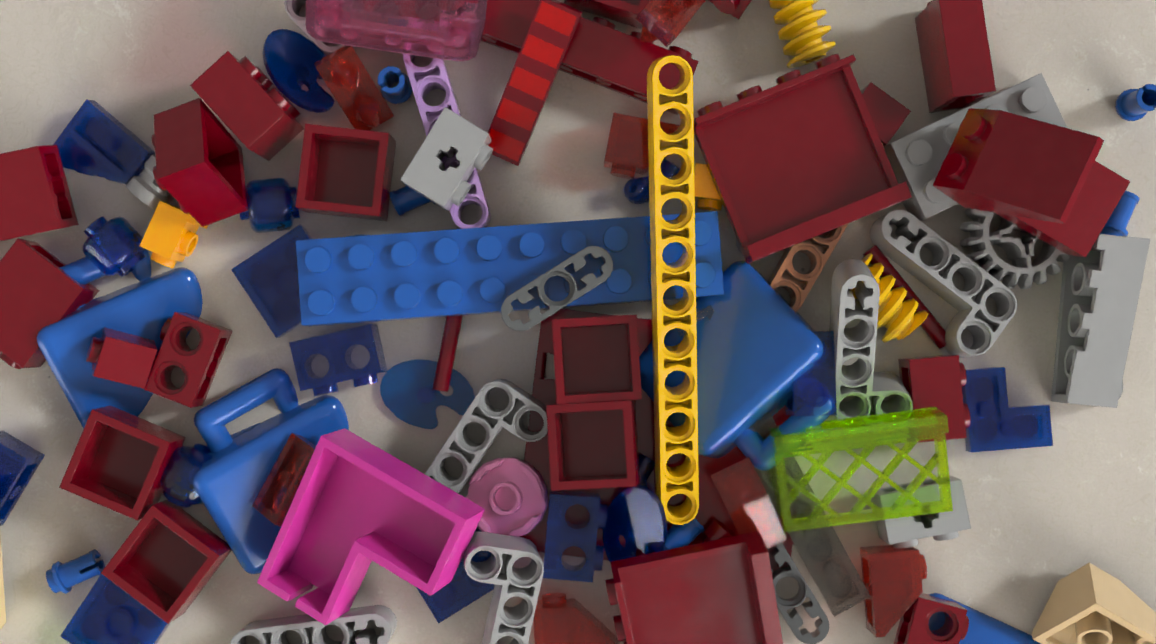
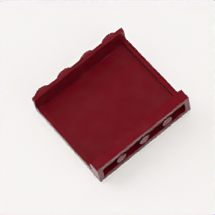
[694,54,912,264]
[605,531,783,644]

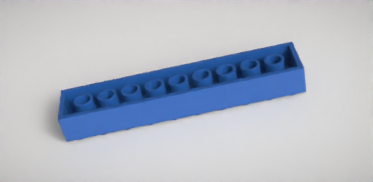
[296,211,724,326]

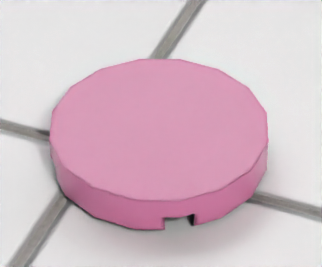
[466,457,548,537]

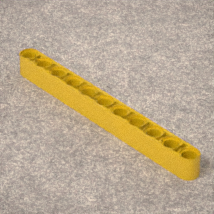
[647,55,699,525]

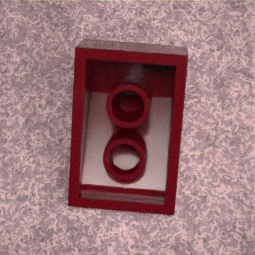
[932,108,1104,224]

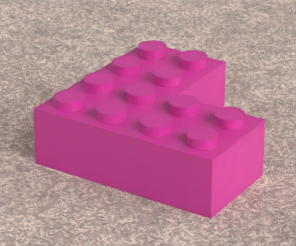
[257,428,485,625]

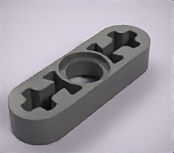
[501,246,613,331]
[760,533,829,644]

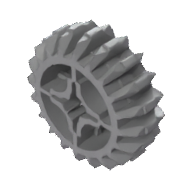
[959,208,1071,289]

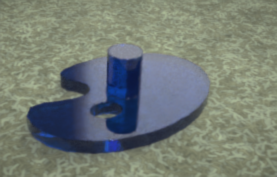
[262,29,336,113]
[380,359,475,429]
[603,486,667,562]

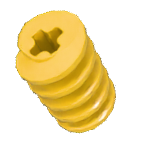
[769,0,836,68]
[850,253,928,343]

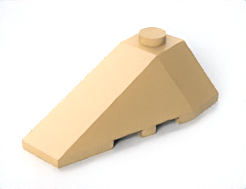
[1032,562,1156,644]

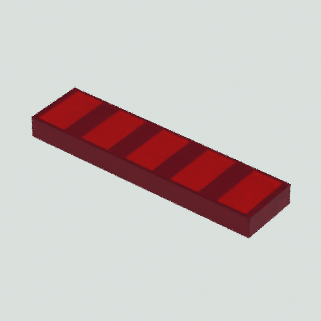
[488,0,583,166]

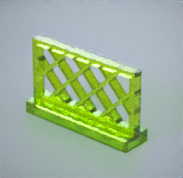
[769,407,953,532]

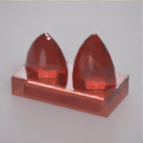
[636,0,706,47]
[314,43,394,131]
[252,433,316,526]

